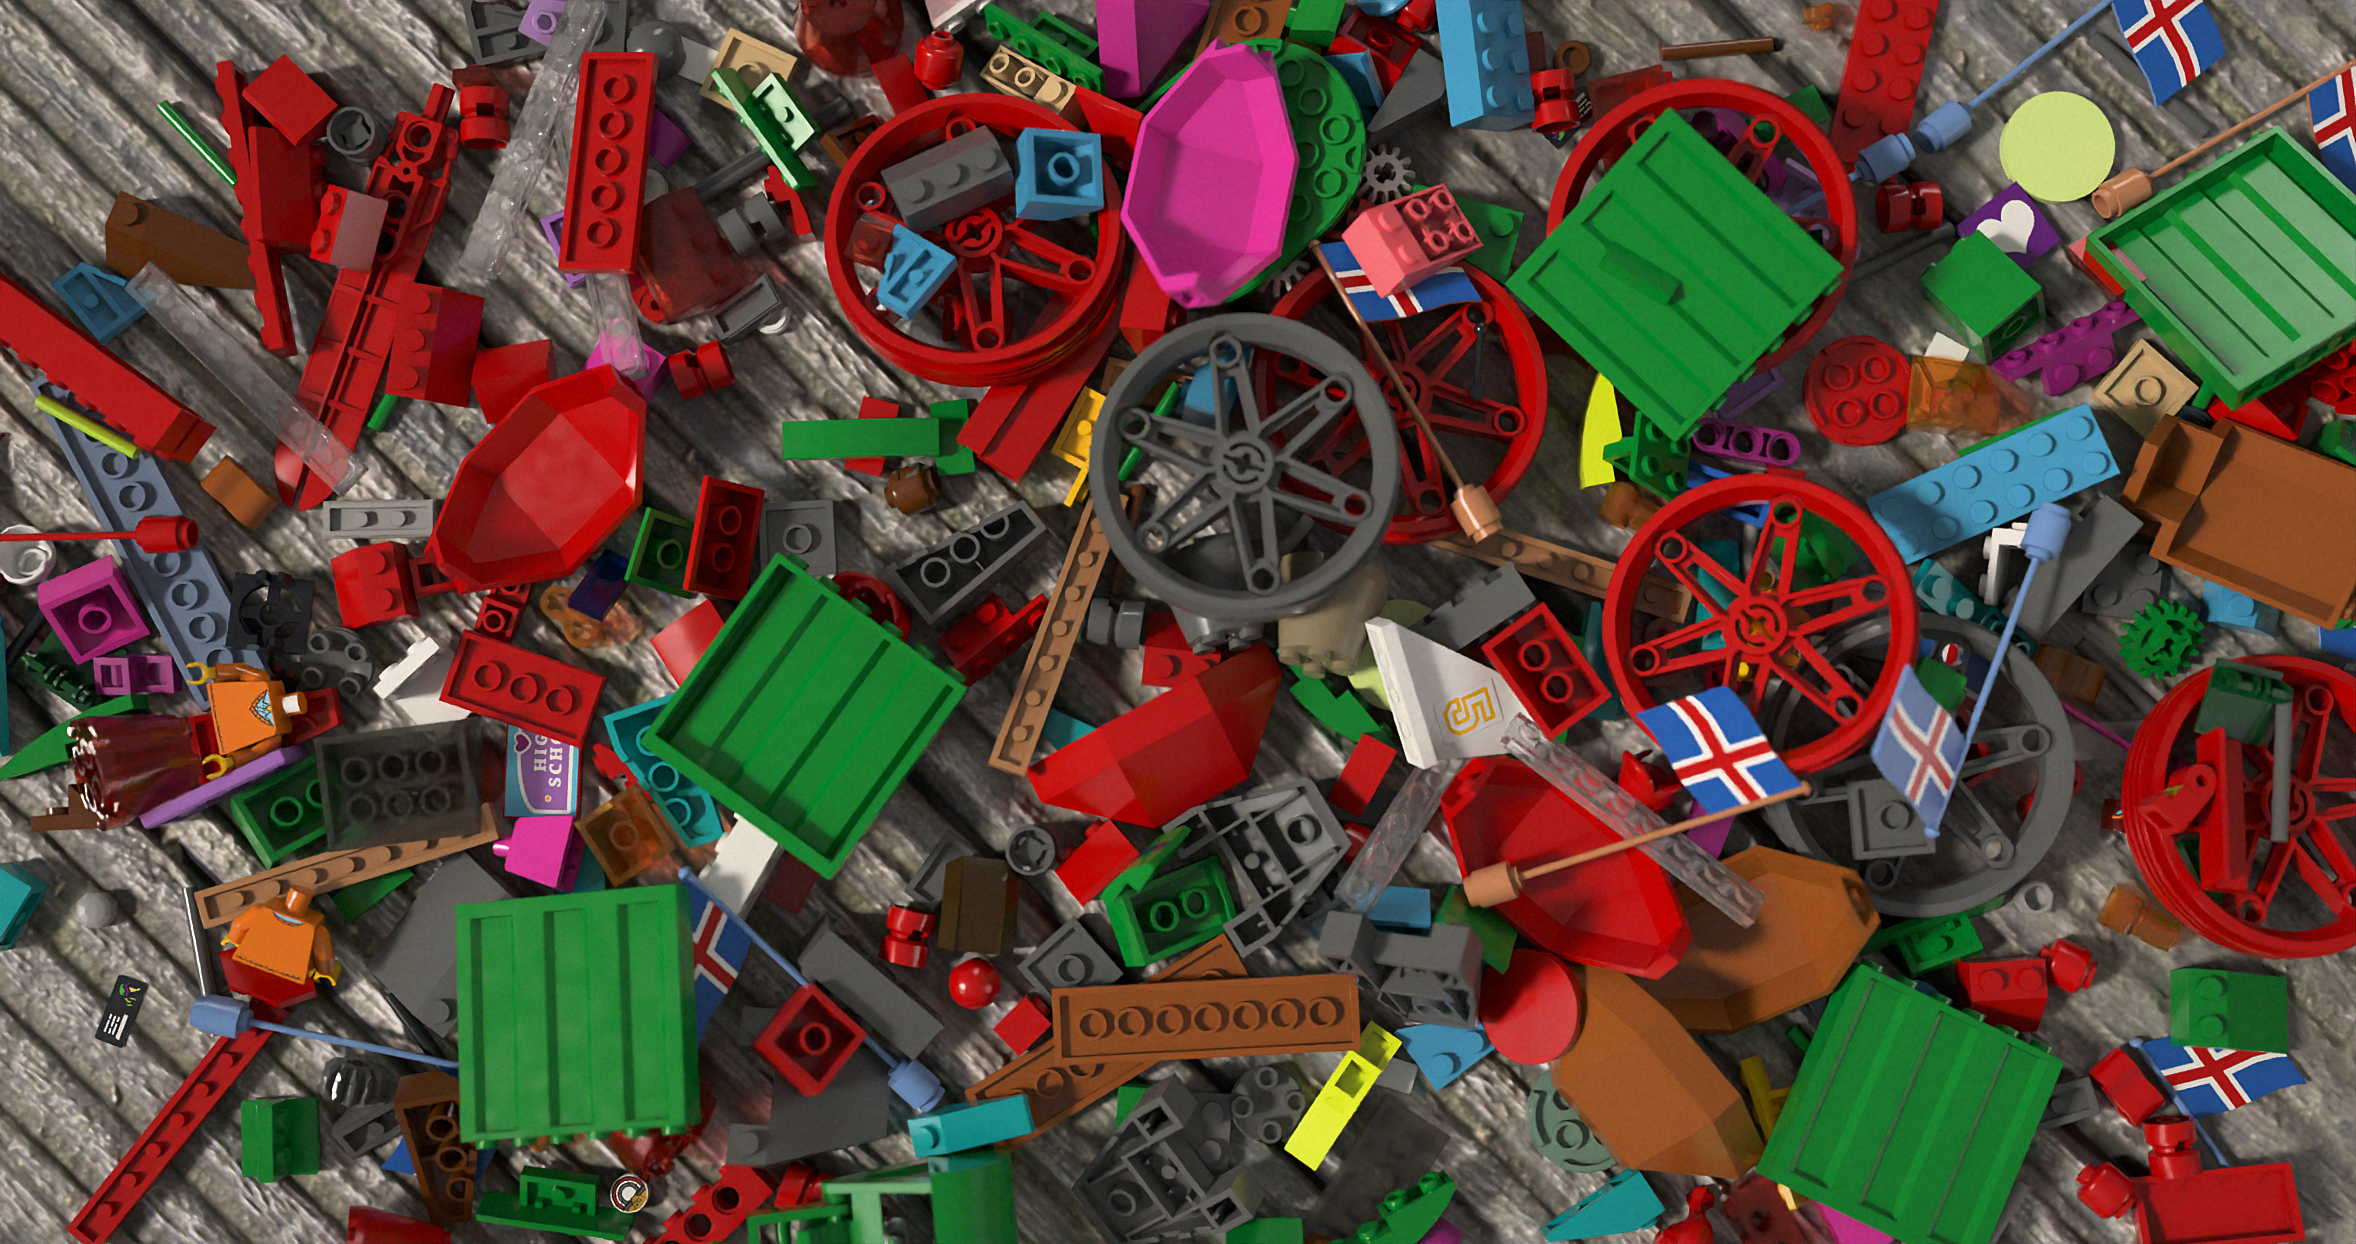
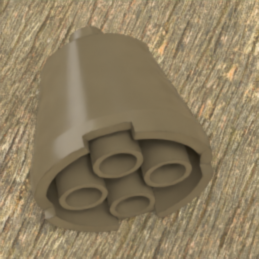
[1277,551,1390,679]

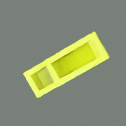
[1577,372,1623,491]

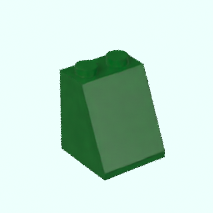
[1919,229,2046,366]

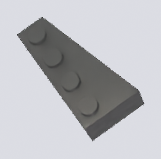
[2001,494,2144,642]
[883,500,1053,631]
[1406,561,1536,655]
[797,912,944,1060]

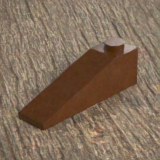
[105,190,258,291]
[393,1070,478,1225]

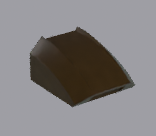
[936,856,1021,956]

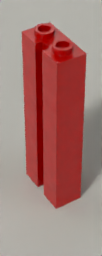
[956,253,1129,486]

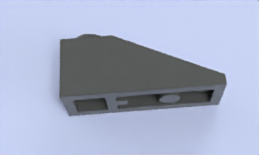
[1366,48,1448,150]

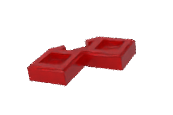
[219,947,318,1009]

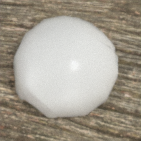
[0,524,57,586]

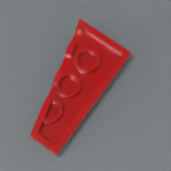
[186,687,344,787]

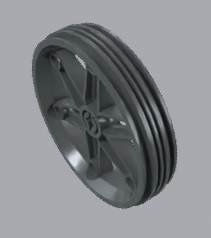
[1088,313,1401,624]
[1761,612,2075,917]

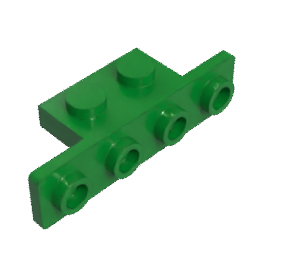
[984,2,1106,96]
[710,68,822,191]
[1858,893,2005,978]
[476,1165,636,1241]

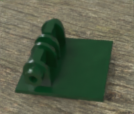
[21,629,129,712]
[2193,657,2294,746]

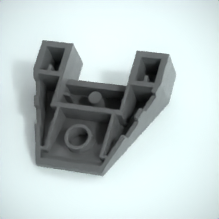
[1162,778,1352,958]
[1316,909,1484,1031]
[726,1007,891,1169]
[1071,1073,1266,1244]

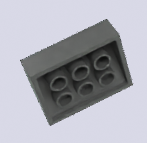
[366,850,530,1038]

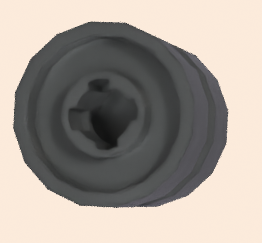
[327,107,391,167]
[717,191,788,260]
[1086,595,1145,651]
[1006,825,1057,875]

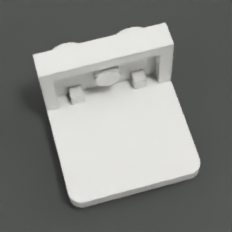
[1979,523,2028,608]
[373,637,473,741]

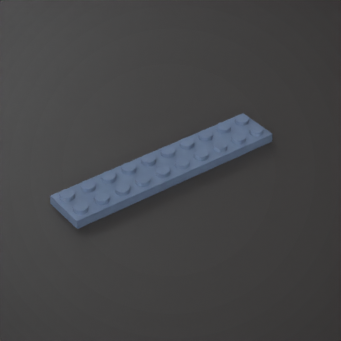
[28,374,274,712]

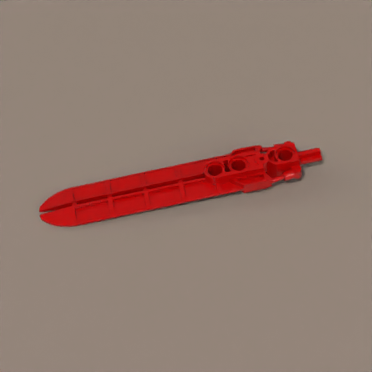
[274,83,461,511]

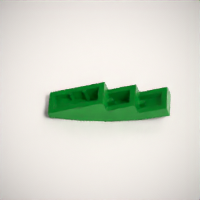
[782,418,940,460]
[0,694,150,781]

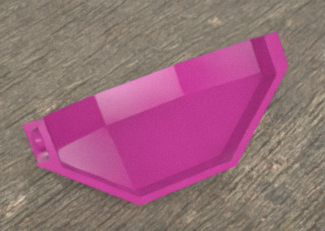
[1095,0,1209,107]
[1120,37,1300,308]

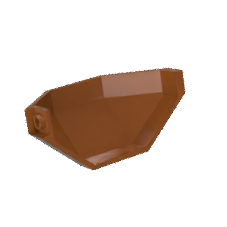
[1624,845,1880,1035]
[1551,959,1765,1179]

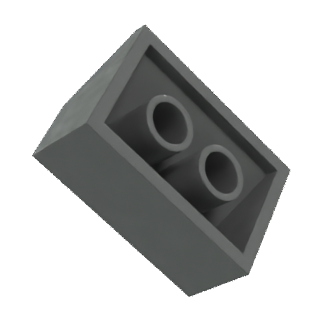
[881,125,1015,235]

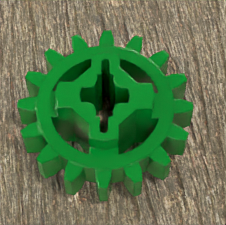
[2118,599,2205,680]

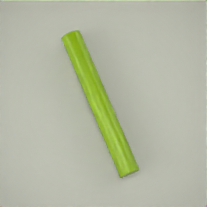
[34,393,143,460]

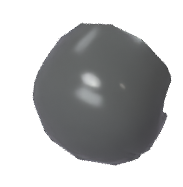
[627,20,686,81]

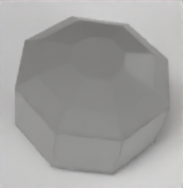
[2013,879,2055,916]
[76,892,118,928]

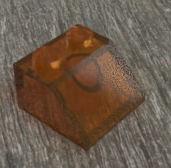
[1906,355,2001,439]
[574,783,678,887]

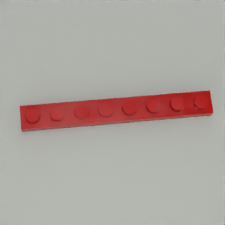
[215,60,298,358]
[65,997,293,1244]

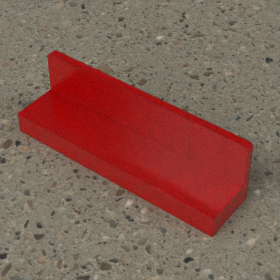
[2196,727,2247,894]

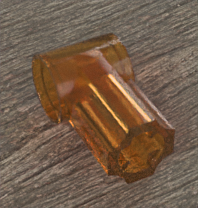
[1596,481,1661,533]
[2096,887,2181,952]

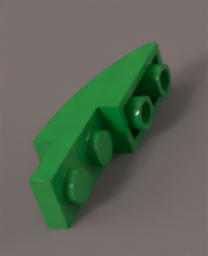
[1275,649,1397,749]
[1328,1170,1457,1244]

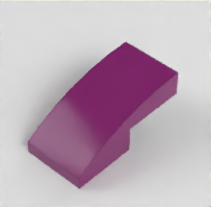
[93,653,182,695]

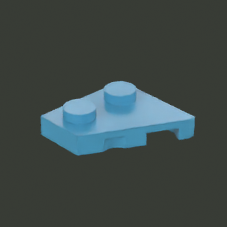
[877,224,958,321]
[51,262,162,345]
[1393,1020,1495,1092]

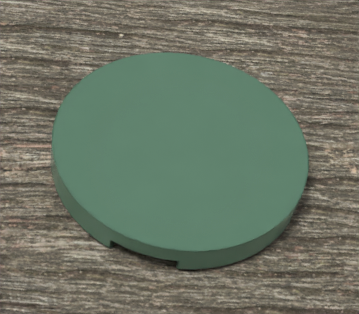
[1526,1067,1617,1173]

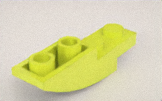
[1284,1021,1402,1171]

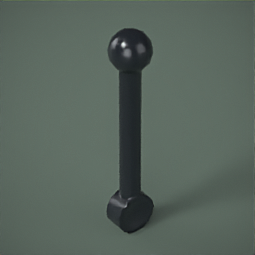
[1468,322,1489,401]

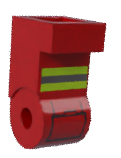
[2135,764,2218,836]

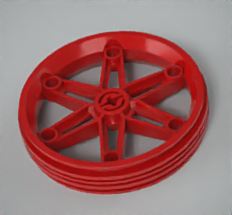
[1546,78,1859,383]
[824,93,1128,388]
[1248,260,1549,546]
[1602,473,1920,779]
[2121,654,2356,960]

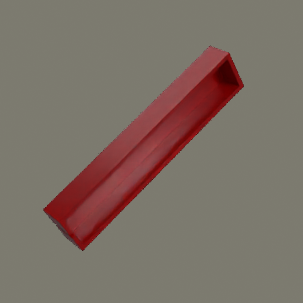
[0,271,217,464]

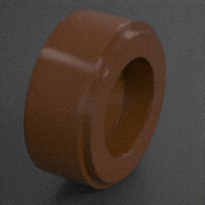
[1553,40,1592,80]

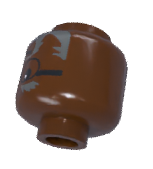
[884,462,943,517]

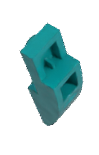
[1912,559,2038,658]

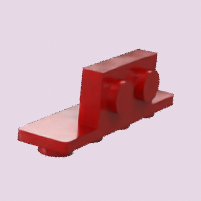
[936,593,1049,688]

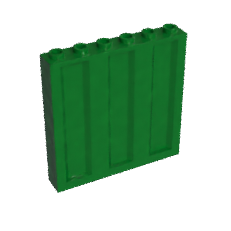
[1505,107,1844,442]
[2085,125,2356,412]
[639,552,971,880]
[455,884,701,1149]
[1755,958,2065,1244]

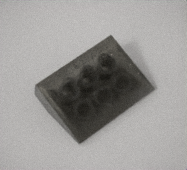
[313,716,484,852]

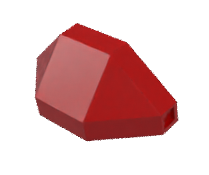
[422,363,646,595]
[1026,640,1282,829]
[1439,756,1693,980]

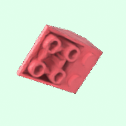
[1341,183,1484,299]

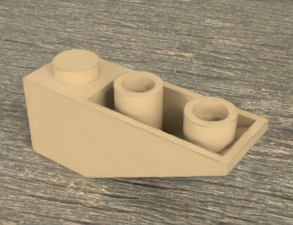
[979,45,1088,132]

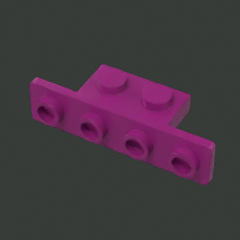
[1991,300,2141,397]

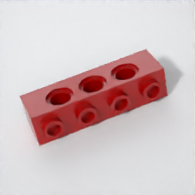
[642,1164,779,1244]

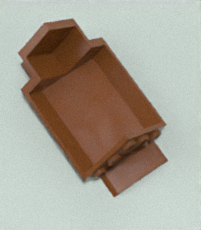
[2118,413,2356,631]

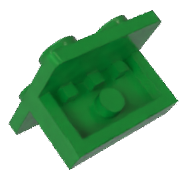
[1602,410,1691,502]
[1758,511,1860,593]
[241,1097,321,1183]

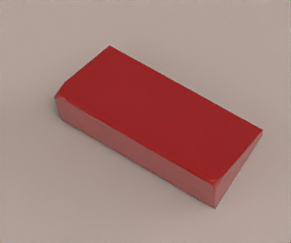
[871,54,929,116]

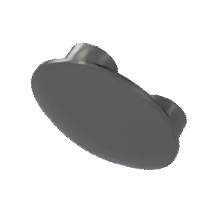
[300,626,375,698]
[1229,1065,1306,1143]

